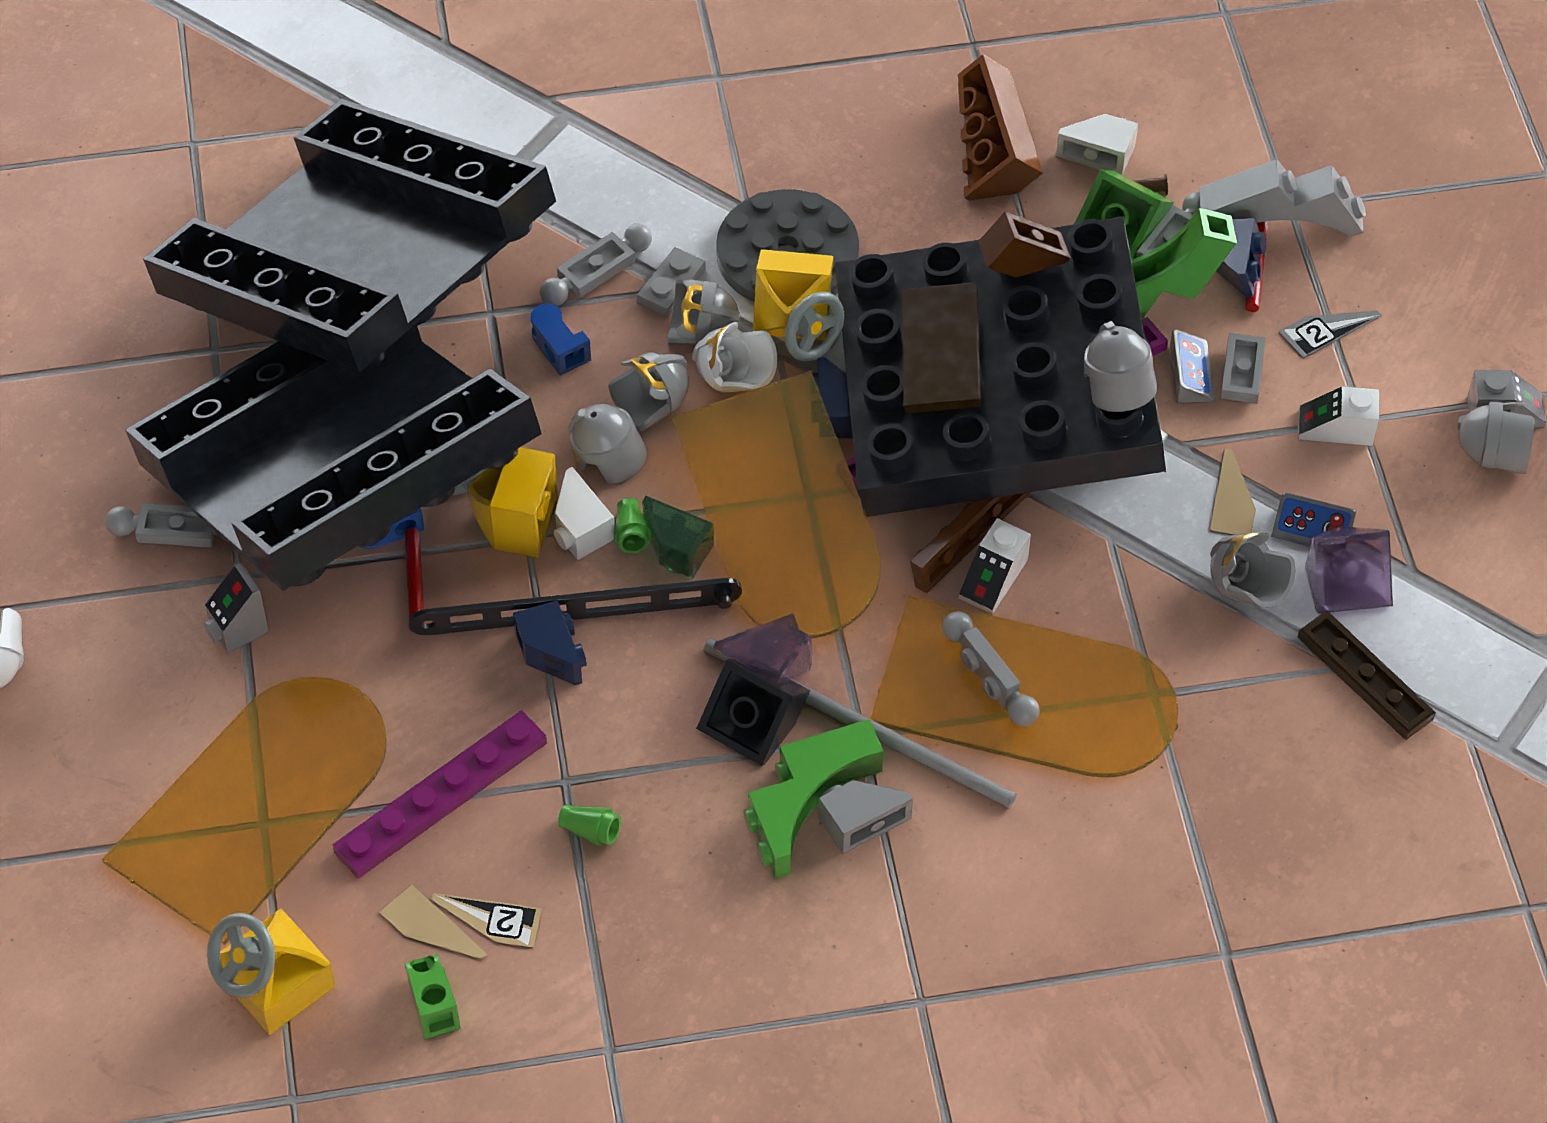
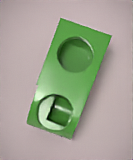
[405,953,461,1039]

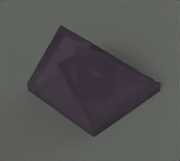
[1305,526,1393,614]
[713,613,812,684]

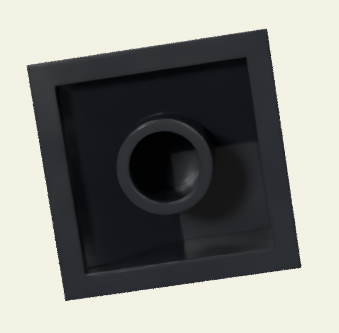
[696,659,810,766]

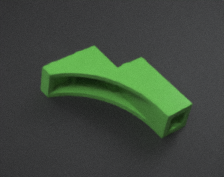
[1131,208,1237,319]
[743,719,884,879]

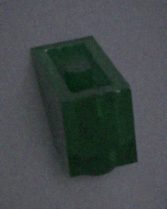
[642,496,714,578]

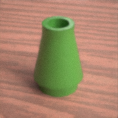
[614,498,651,554]
[558,804,621,847]

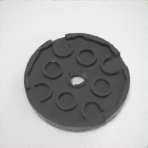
[716,189,859,302]

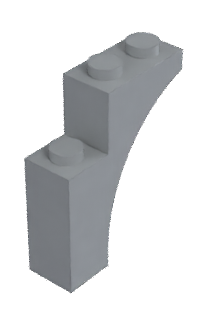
[1199,159,1366,237]

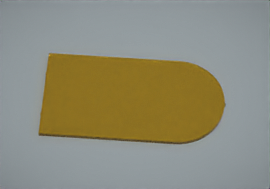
[672,371,881,639]
[870,596,1178,778]
[102,676,387,945]

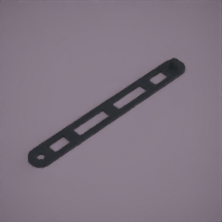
[409,578,742,635]

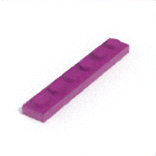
[332,710,547,879]

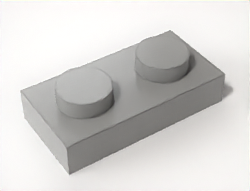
[637,247,705,318]
[1220,333,1266,404]

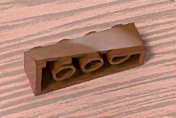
[958,54,1043,201]

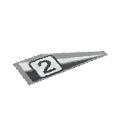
[1279,311,1382,358]

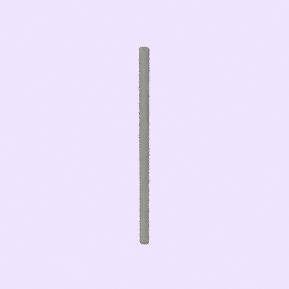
[704,638,1017,808]

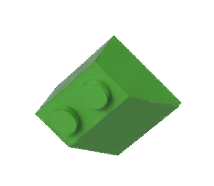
[1074,170,1174,260]

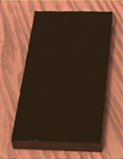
[902,282,981,414]

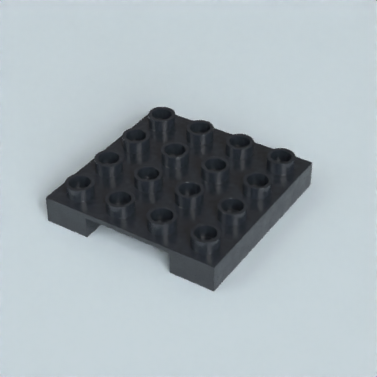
[143,99,557,373]
[835,217,1166,517]
[125,326,542,591]

